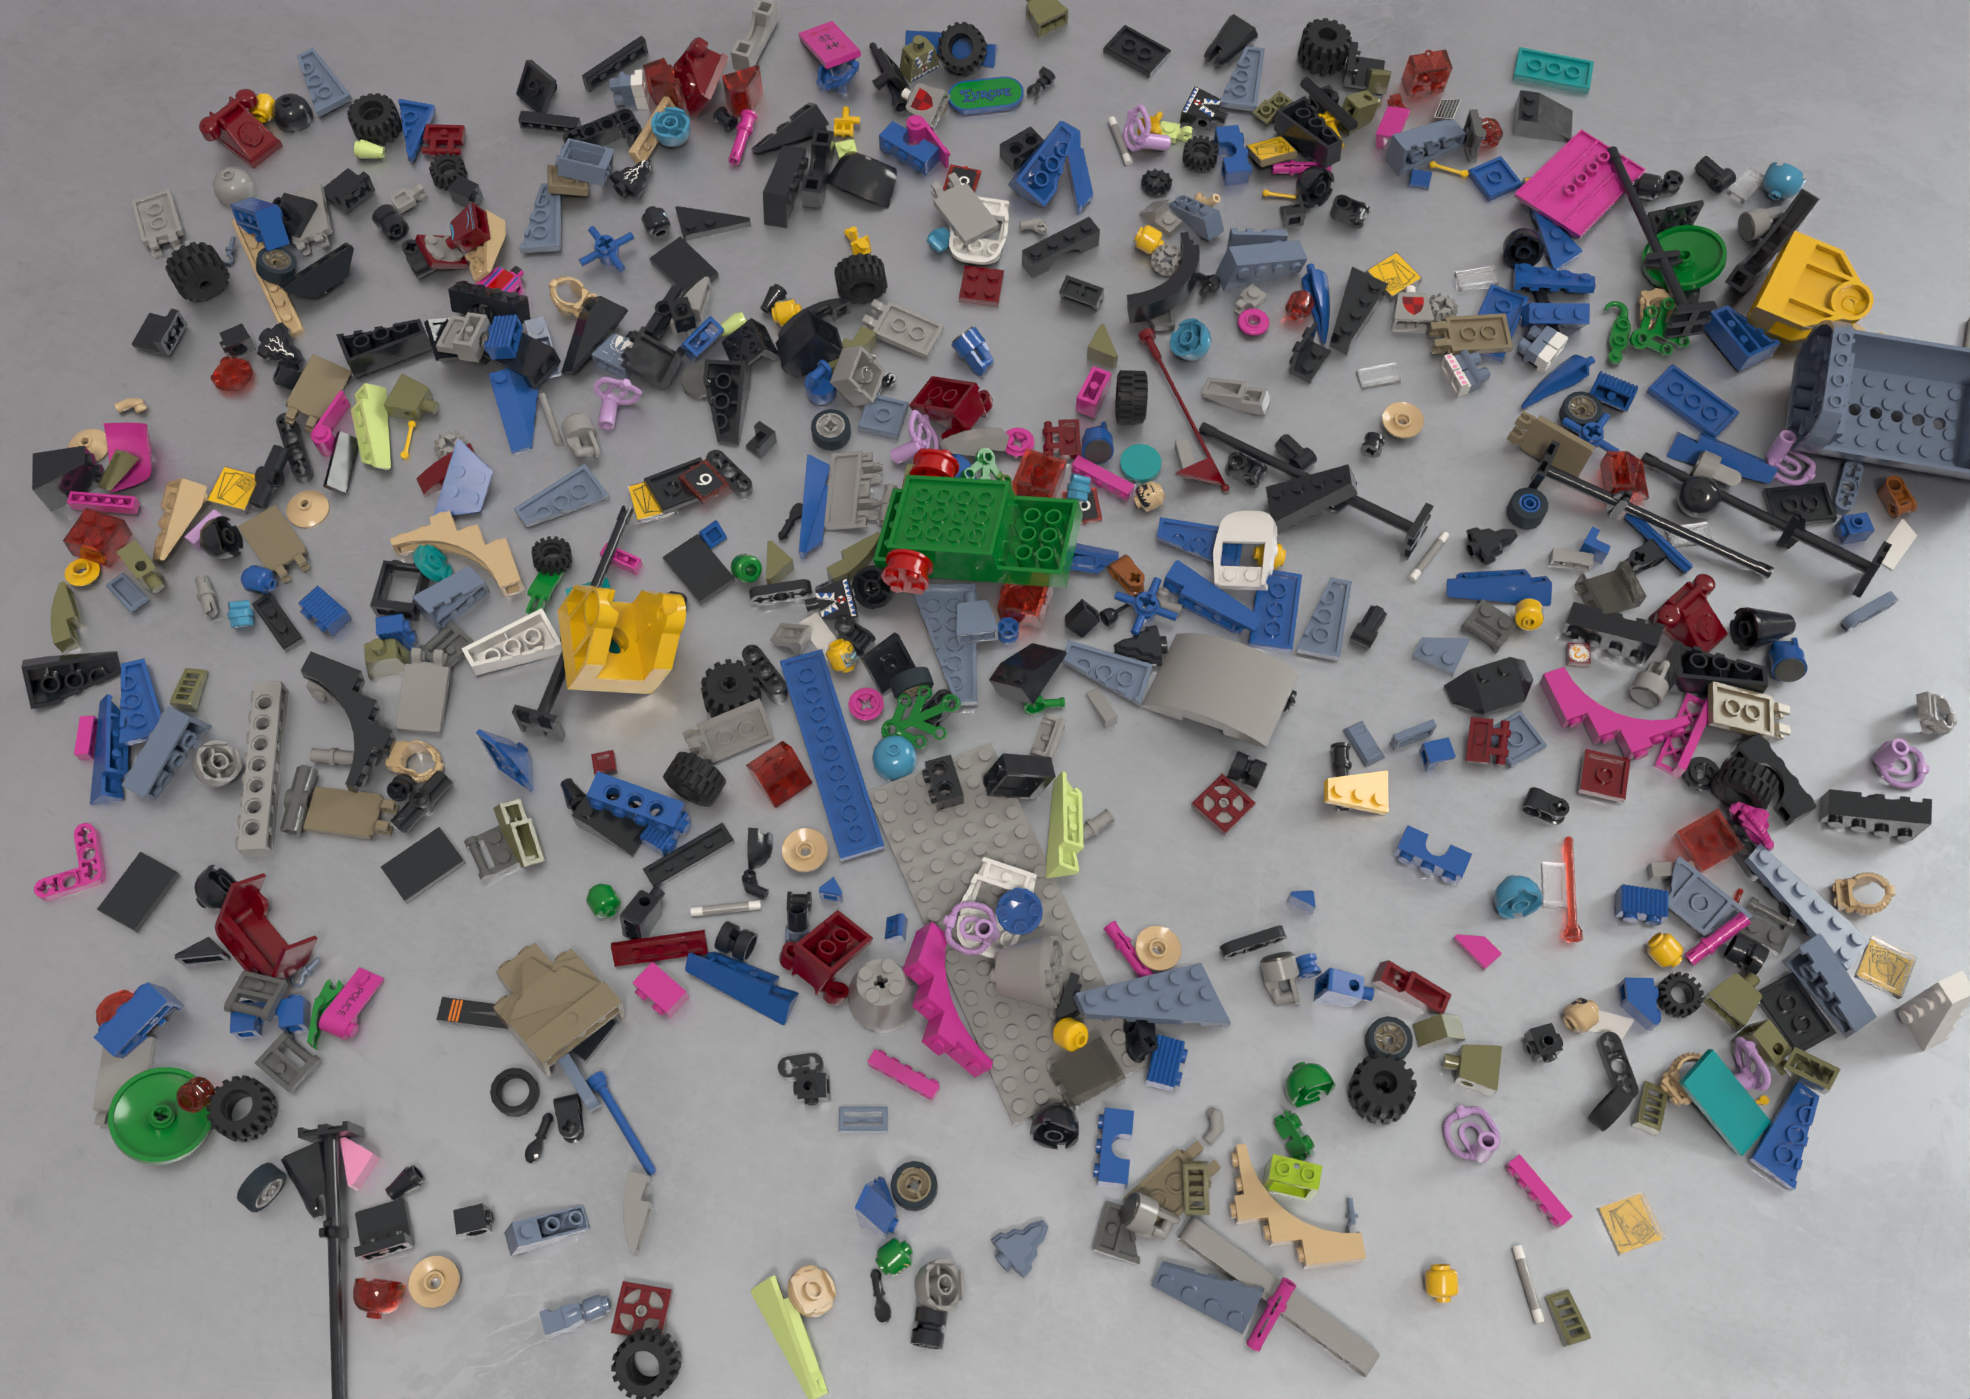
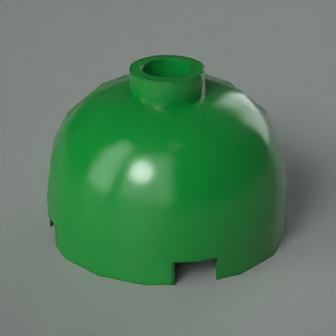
[1285,1062,1336,1108]

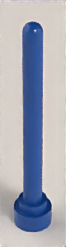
[586,1071,656,1175]

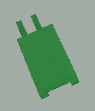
[525,571,564,615]
[307,979,344,1050]

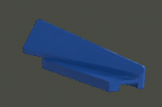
[1667,431,1778,484]

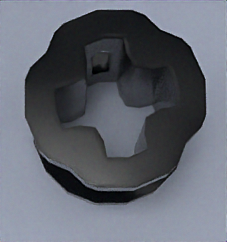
[713,106,738,132]

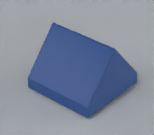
[1409,169,1432,189]
[699,520,727,549]
[819,877,843,903]
[885,913,908,942]

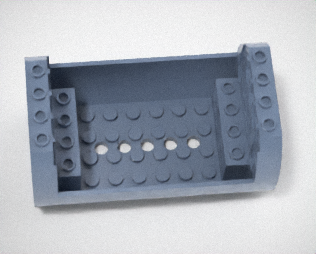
[1785,320,1970,480]

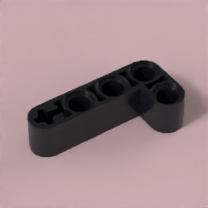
[563,109,642,147]

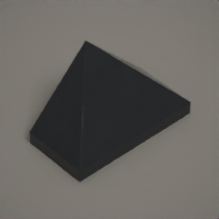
[174,937,231,966]

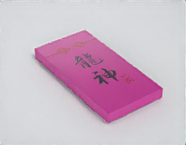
[798,21,861,69]

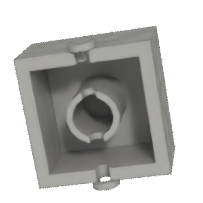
[830,345,885,407]

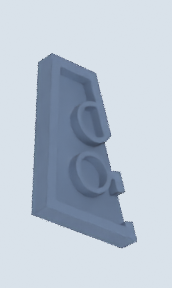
[1226,228,1288,251]

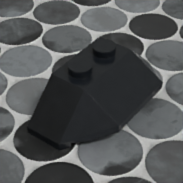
[278,242,354,298]
[1444,657,1534,715]

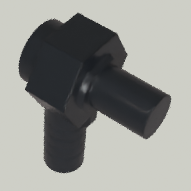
[1198,272,1221,297]

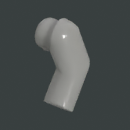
[1019,218,1048,234]
[1156,587,1183,615]
[1202,1107,1225,1146]

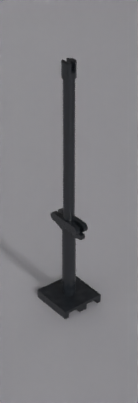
[1607,146,1717,339]
[1199,422,1434,560]
[1528,440,1774,579]
[1640,452,1892,598]
[512,505,634,742]
[298,1121,364,1399]

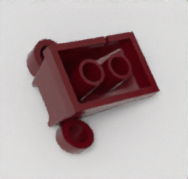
[671,37,729,118]
[199,89,283,169]
[909,376,993,439]
[1647,574,1729,653]
[779,910,873,1005]

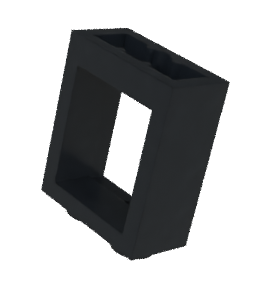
[370,560,430,621]
[983,753,1056,800]

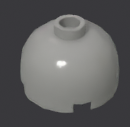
[213,167,256,207]
[192,740,242,787]
[914,1258,965,1312]

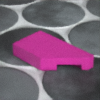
[1453,934,1502,970]

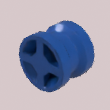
[997,617,1019,644]
[1296,953,1322,979]

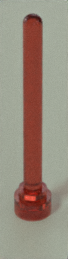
[1563,836,1583,943]

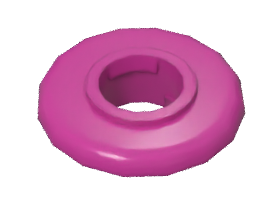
[1237,308,1270,336]

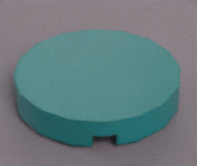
[1120,444,1162,484]
[412,544,452,582]

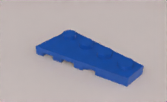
[1513,263,1596,293]
[1156,517,1243,566]
[119,658,161,748]

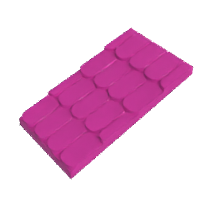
[1514,129,1646,239]

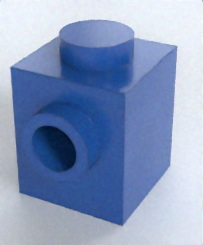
[1834,512,1875,545]

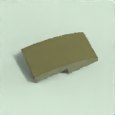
[1252,90,1293,125]

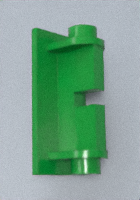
[1274,1110,1315,1161]

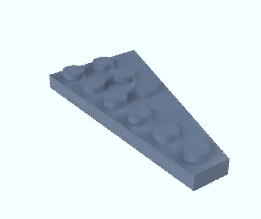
[913,584,977,706]
[1073,963,1231,1028]

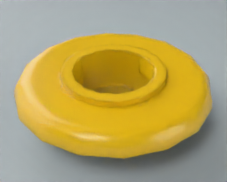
[64,558,100,586]

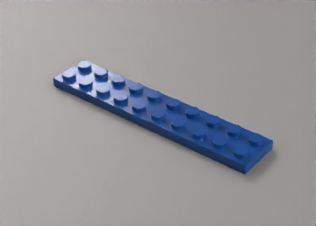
[780,649,885,862]

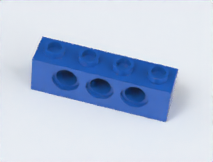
[586,771,685,834]

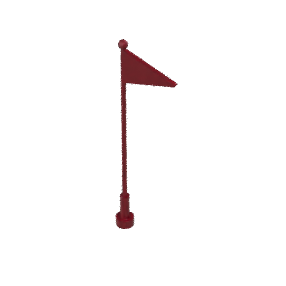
[1138,328,1230,492]

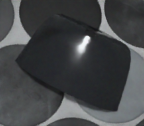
[827,151,897,208]

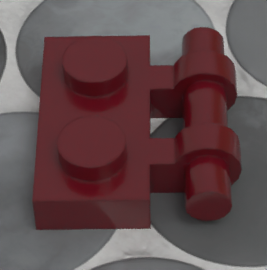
[422,124,466,157]
[1042,419,1081,461]
[1466,717,1511,766]

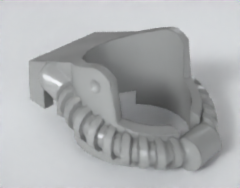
[1916,691,1957,735]

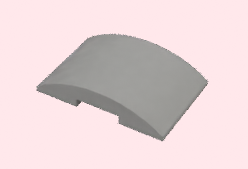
[1142,633,1299,748]

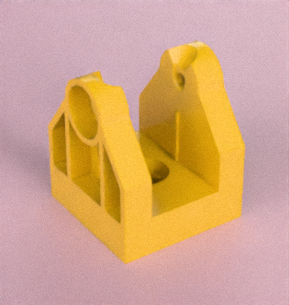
[1746,231,1874,345]
[557,584,686,694]

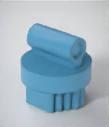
[926,227,950,253]
[1067,473,1091,502]
[227,600,254,628]

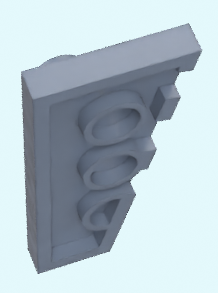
[1220,46,1265,111]
[297,48,352,118]
[519,183,562,253]
[514,464,610,528]
[1295,577,1352,661]
[1062,640,1153,706]
[1151,1261,1265,1334]

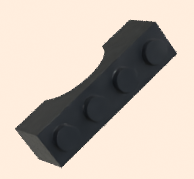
[800,129,835,208]
[1022,217,1100,279]
[448,281,531,324]
[1731,733,1817,827]

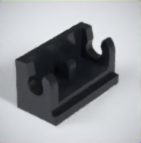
[1059,275,1104,311]

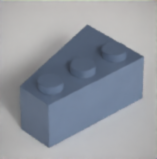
[412,566,490,632]

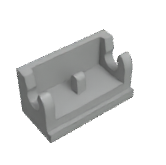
[1029,714,1066,762]

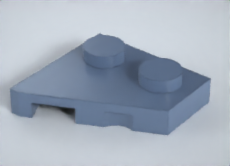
[1412,637,1470,677]

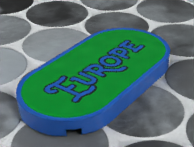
[948,77,1024,115]

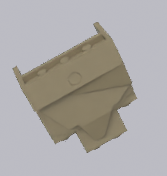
[493,943,626,1078]

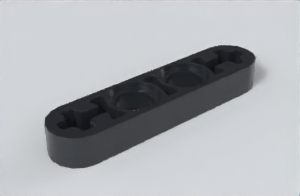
[276,412,314,483]

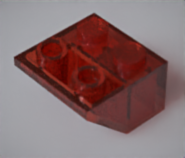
[643,58,685,110]
[722,65,764,118]
[1600,451,1649,500]
[745,741,812,808]

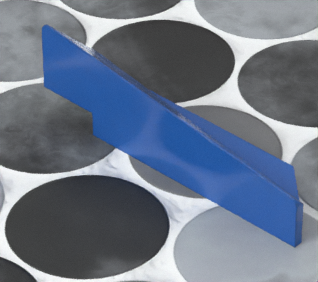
[905,30,998,68]
[1062,121,1093,215]
[799,454,830,560]
[1070,543,1119,574]
[1163,560,1262,634]
[1446,569,1552,606]
[90,694,128,805]
[685,952,799,1025]

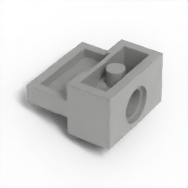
[436,312,490,363]

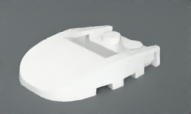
[949,197,1009,265]
[1213,511,1278,591]
[956,857,1037,958]

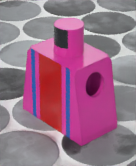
[475,266,524,295]

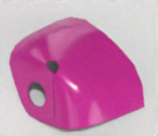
[103,422,153,493]

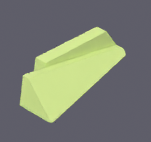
[351,383,391,470]
[1045,771,1084,878]
[751,1275,829,1399]

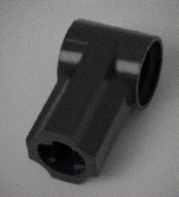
[1694,156,1736,193]
[1275,434,1317,471]
[1349,605,1387,649]

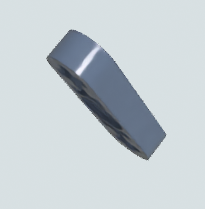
[1832,460,1864,515]
[1841,591,1899,631]
[558,1053,601,1112]

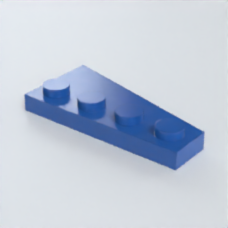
[1749,1081,1820,1191]

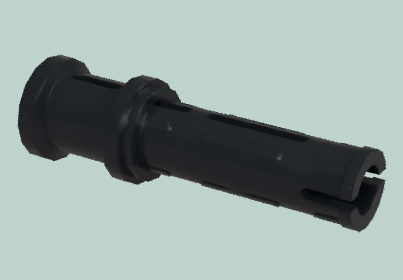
[1330,742,1352,812]

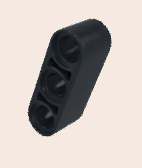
[742,645,788,704]

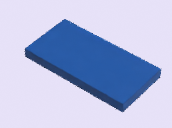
[1478,284,1529,362]
[1646,364,1740,439]
[1248,570,1302,654]

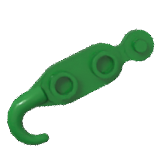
[1604,301,1631,365]

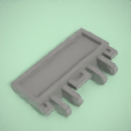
[824,451,883,531]

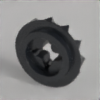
[1141,168,1172,196]
[1684,757,1719,792]

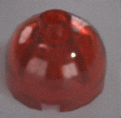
[353,1277,407,1319]

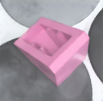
[340,1137,380,1191]

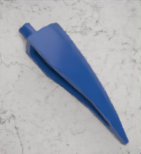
[1301,263,1330,344]
[1521,354,1595,409]

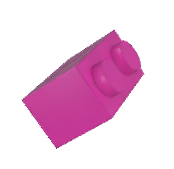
[1075,366,1112,418]
[632,962,689,1019]

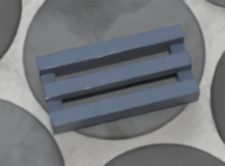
[1389,719,1437,750]
[838,1107,888,1133]

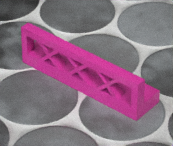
[1653,693,1708,779]

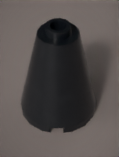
[1730,607,1796,651]

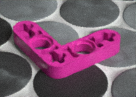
[34,823,106,901]

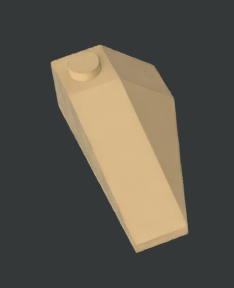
[465,210,506,283]
[152,478,208,562]

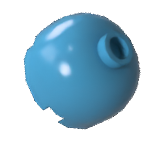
[651,107,691,147]
[1763,162,1806,200]
[1170,318,1212,361]
[872,735,917,781]
[1494,875,1543,919]

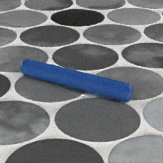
[1624,513,1693,574]

